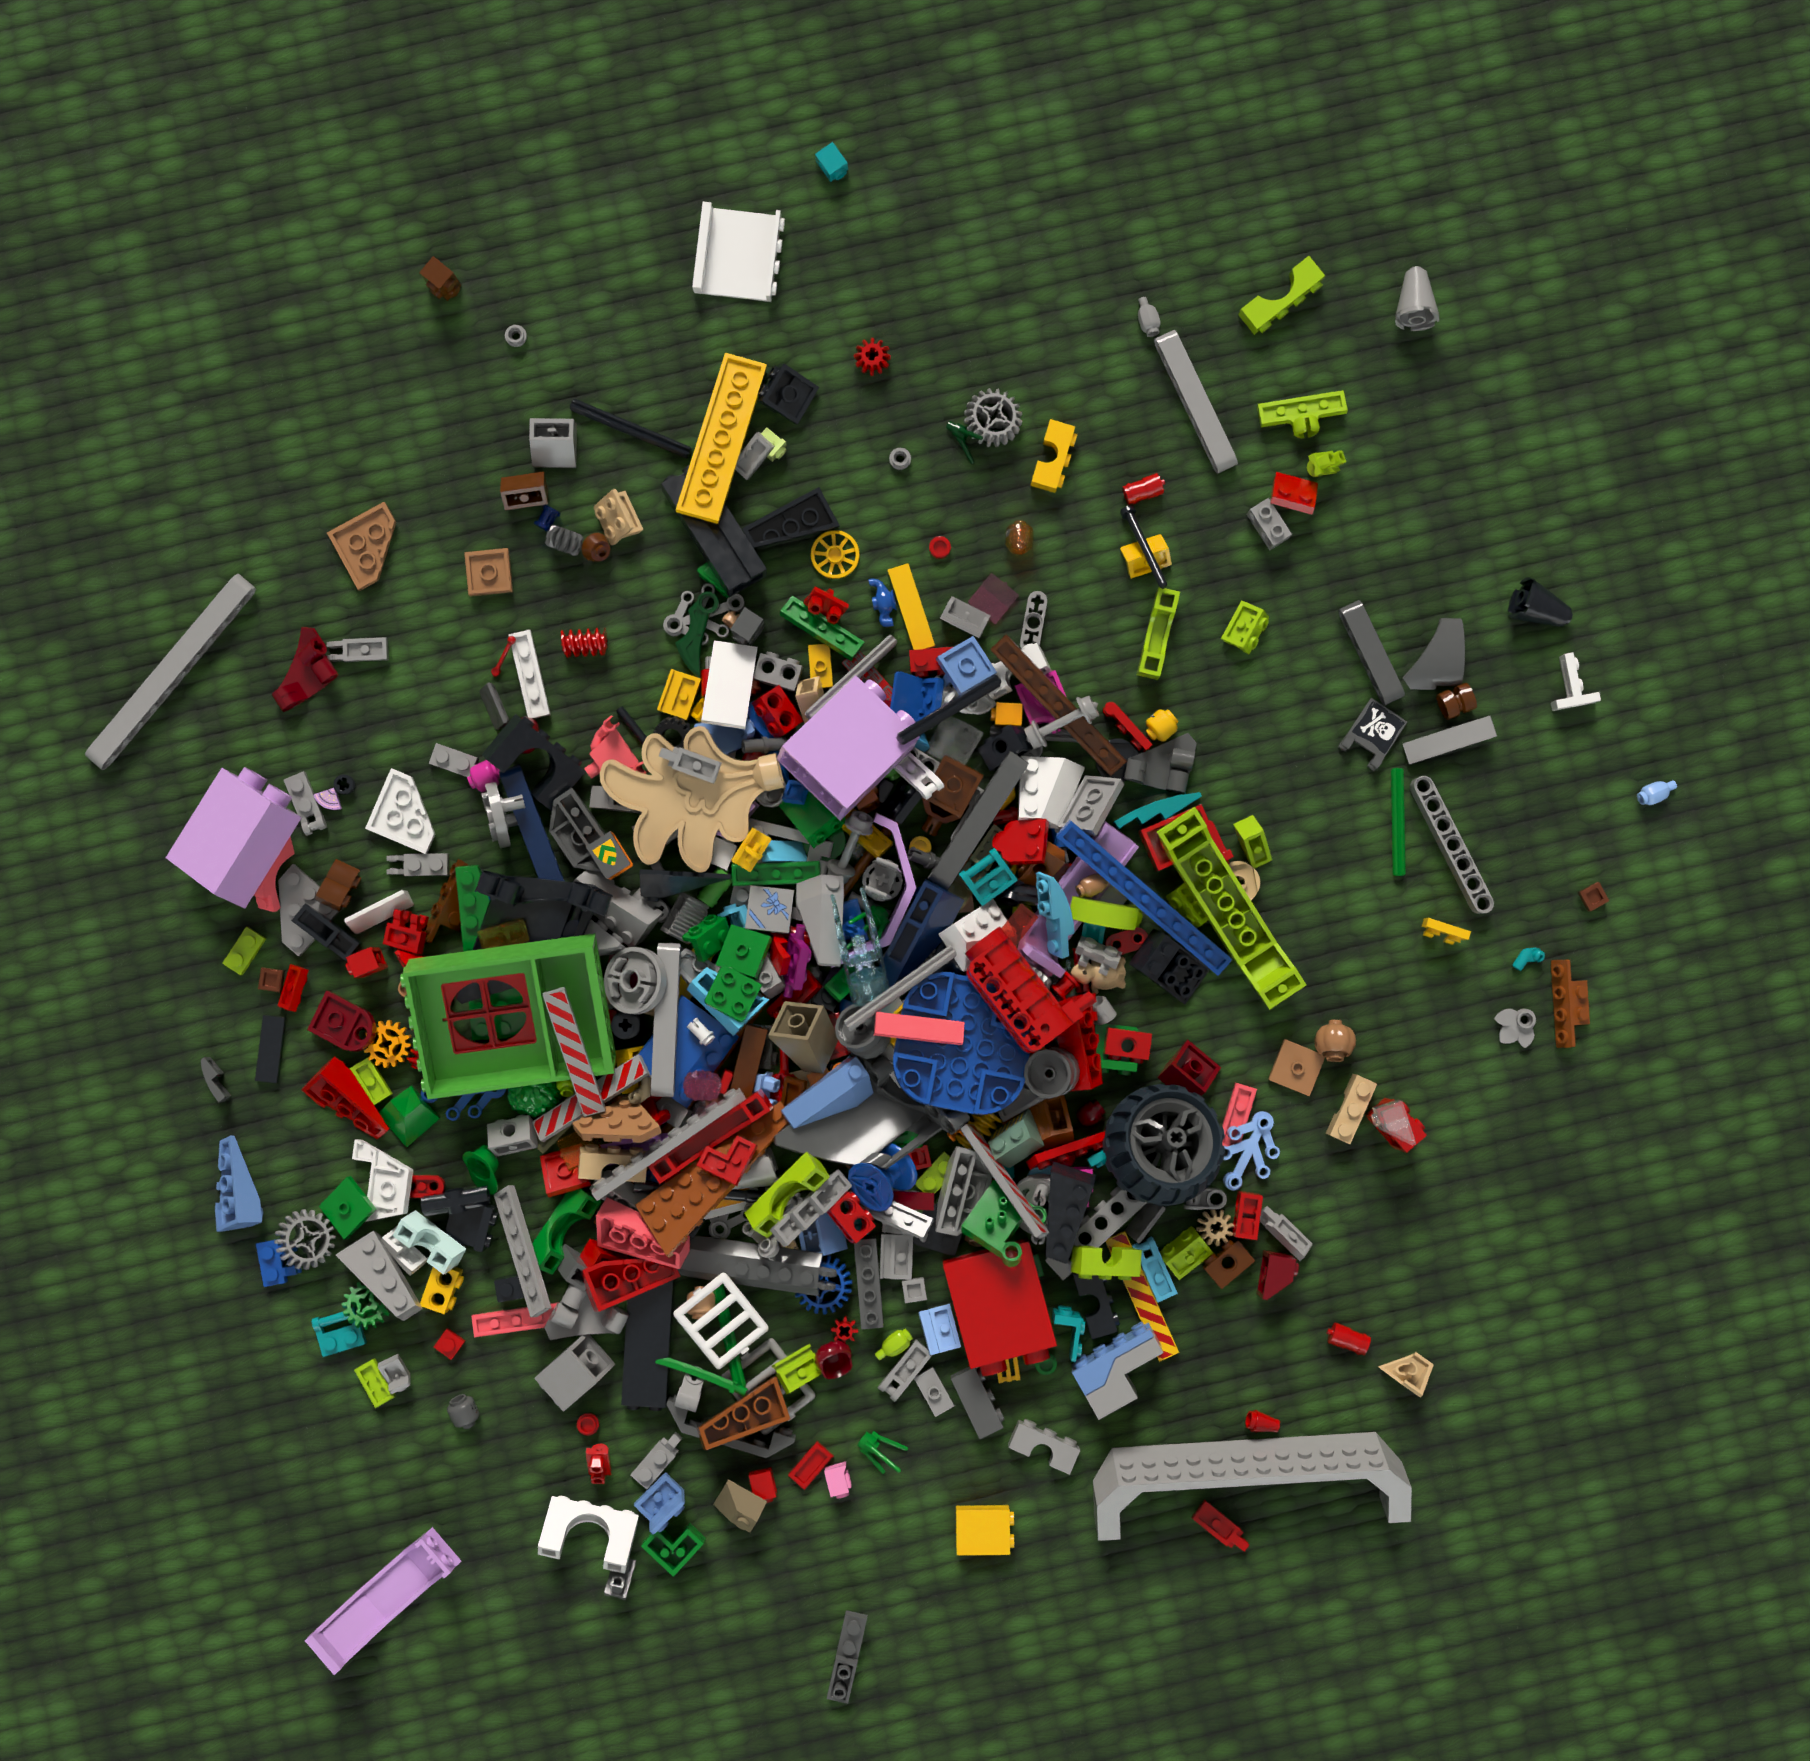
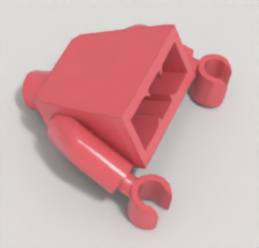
[584,715,649,779]

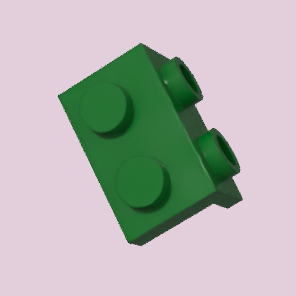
[682,914,730,962]

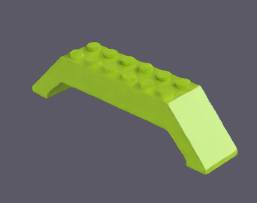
[1157,807,1306,1010]

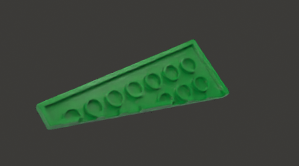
[455,865,526,1041]

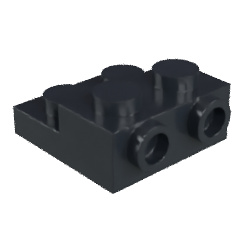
[758,363,819,425]

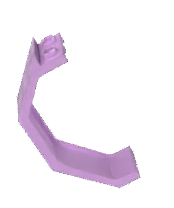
[831,813,916,968]
[305,1527,462,1675]

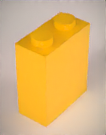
[956,1505,1014,1555]

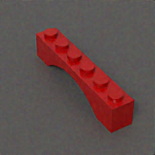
[648,1089,774,1184]

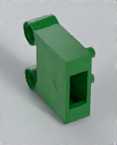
[961,1180,1047,1267]

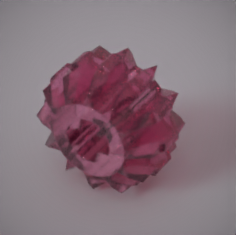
[683,1070,722,1101]

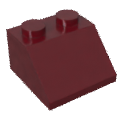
[1157,1040,1221,1096]
[1256,1250,1299,1300]

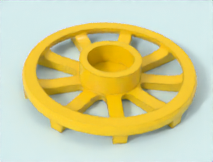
[811,530,860,579]

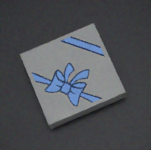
[745,885,794,934]

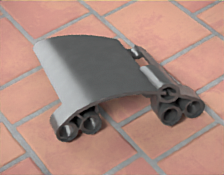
[774,1053,970,1169]

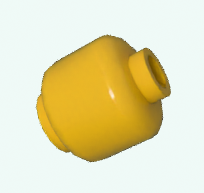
[1145,709,1178,742]

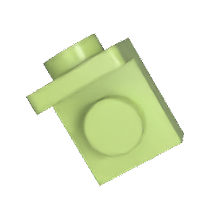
[761,427,787,462]

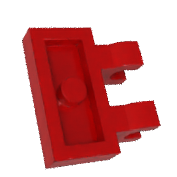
[383,909,429,954]

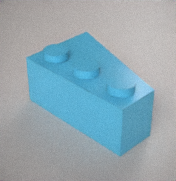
[687,967,769,1036]

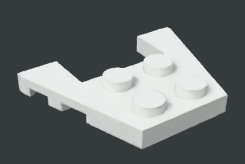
[352,1139,413,1222]

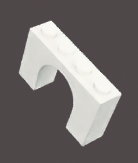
[538,1496,639,1574]

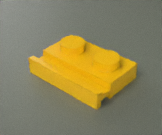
[657,669,701,721]

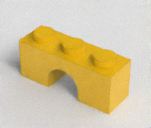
[1030,419,1077,493]

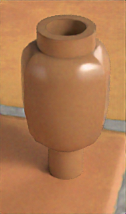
[1075,873,1108,898]

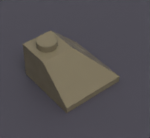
[713,1479,767,1532]

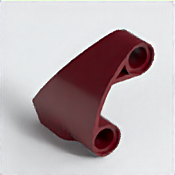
[272,627,339,712]

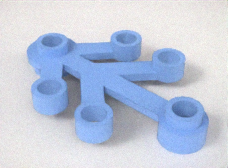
[1223,1111,1280,1191]

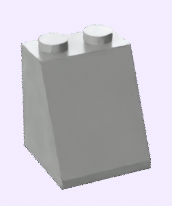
[534,1334,615,1412]

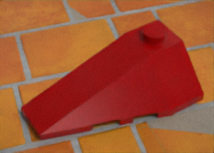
[301,1056,389,1139]

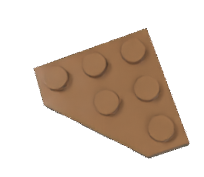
[327,502,396,591]
[572,1096,662,1143]

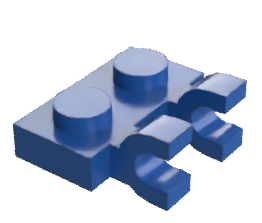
[256,1239,302,1287]

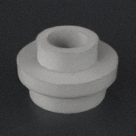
[505,325,527,347]
[889,448,911,470]

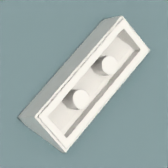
[344,890,414,934]

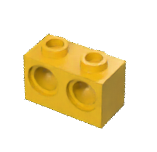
[420,1267,464,1314]

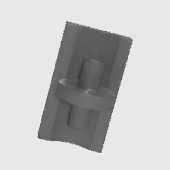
[604,1558,636,1600]

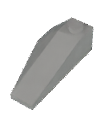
[796,875,844,967]

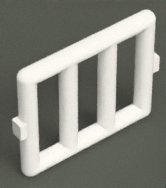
[673,1273,769,1369]

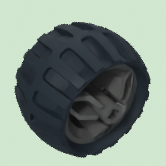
[1103,1084,1225,1206]

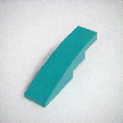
[1113,792,1202,830]

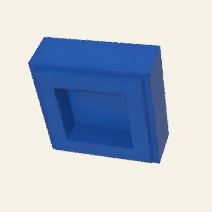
[782,780,809,805]

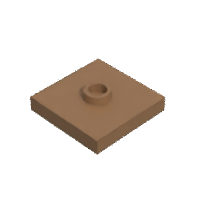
[465,548,513,596]
[1268,1039,1325,1096]

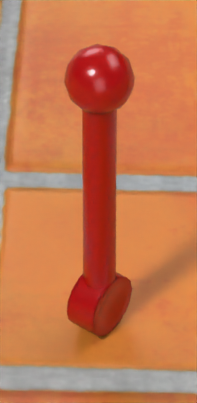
[491,636,516,676]

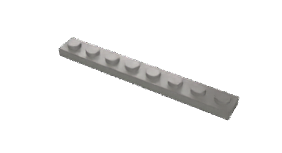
[592,1088,746,1201]

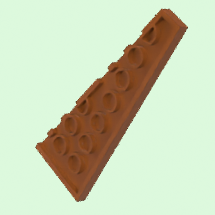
[635,1101,789,1258]

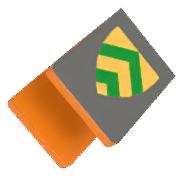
[586,831,633,880]

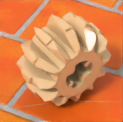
[1196,1209,1234,1246]

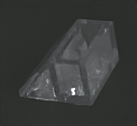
[925,716,984,765]

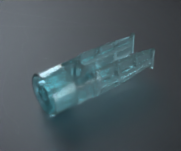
[830,887,890,1006]

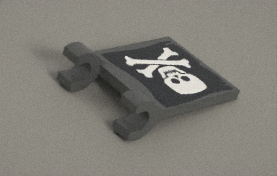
[1338,698,1407,771]

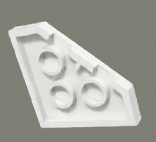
[365,768,436,854]

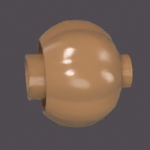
[1314,1020,1356,1062]

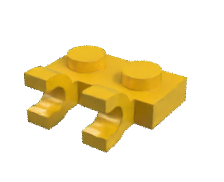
[1422,918,1471,945]

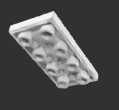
[701,641,758,729]

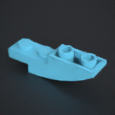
[1036,872,1075,959]

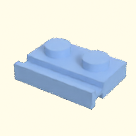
[918,1304,961,1356]

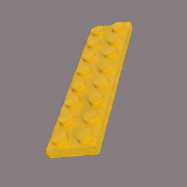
[676,353,767,524]

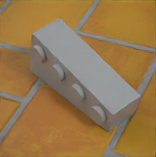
[574,870,664,947]
[336,1231,423,1321]

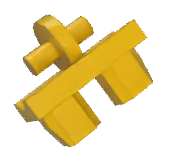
[731,827,772,872]

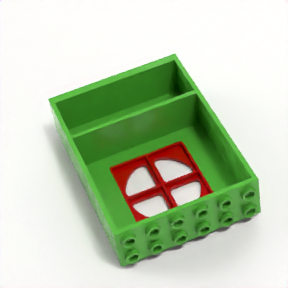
[400,933,617,1100]

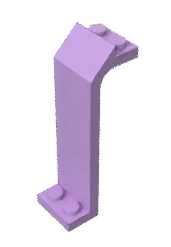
[1017,821,1139,978]

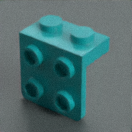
[1052,1305,1085,1362]

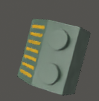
[988,1109,1044,1168]

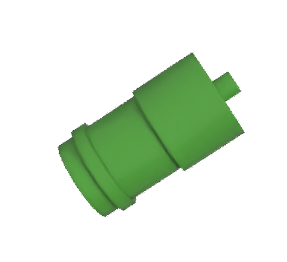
[697,866,732,908]

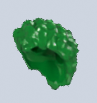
[507,1082,563,1118]

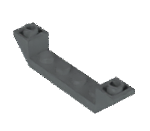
[667,1395,796,1458]

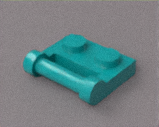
[959,848,1018,906]
[312,1306,367,1357]

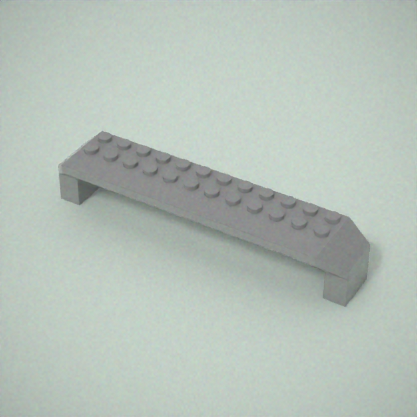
[1093,1432,1412,1541]

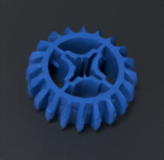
[795,1255,852,1314]

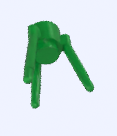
[844,905,890,951]
[857,1431,908,1474]

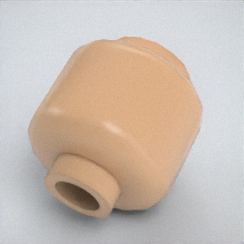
[687,1286,715,1319]

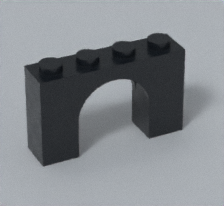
[482,714,586,811]

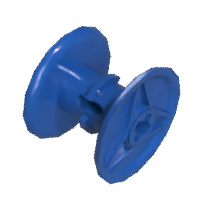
[848,1143,917,1212]

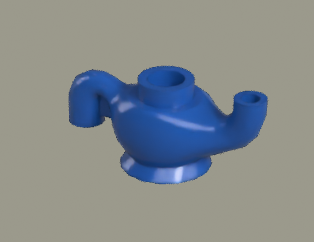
[868,578,897,627]

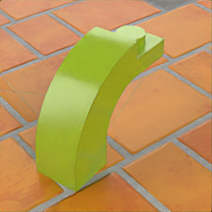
[1070,896,1143,930]

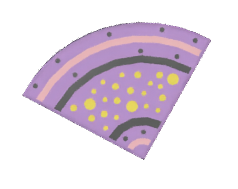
[313,788,342,810]

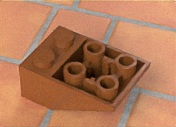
[1001,1095,1074,1152]

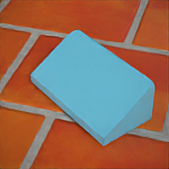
[762,840,807,862]

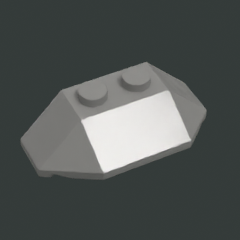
[935,1146,993,1236]

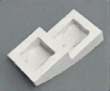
[381,1226,427,1276]

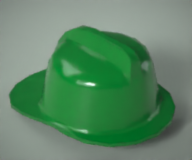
[463,1145,499,1195]

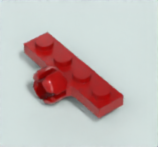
[1027,1131,1105,1170]

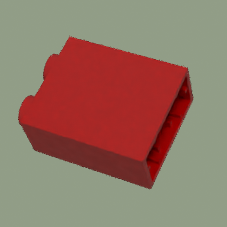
[942,1238,1057,1376]

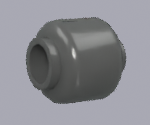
[447,1394,480,1429]

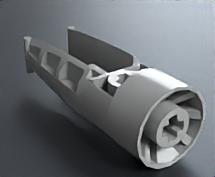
[862,857,903,902]

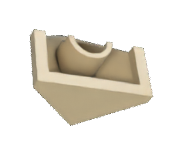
[1378,1352,1434,1397]

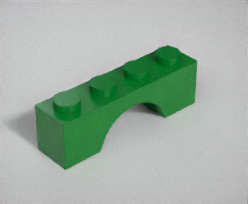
[532,1187,602,1275]

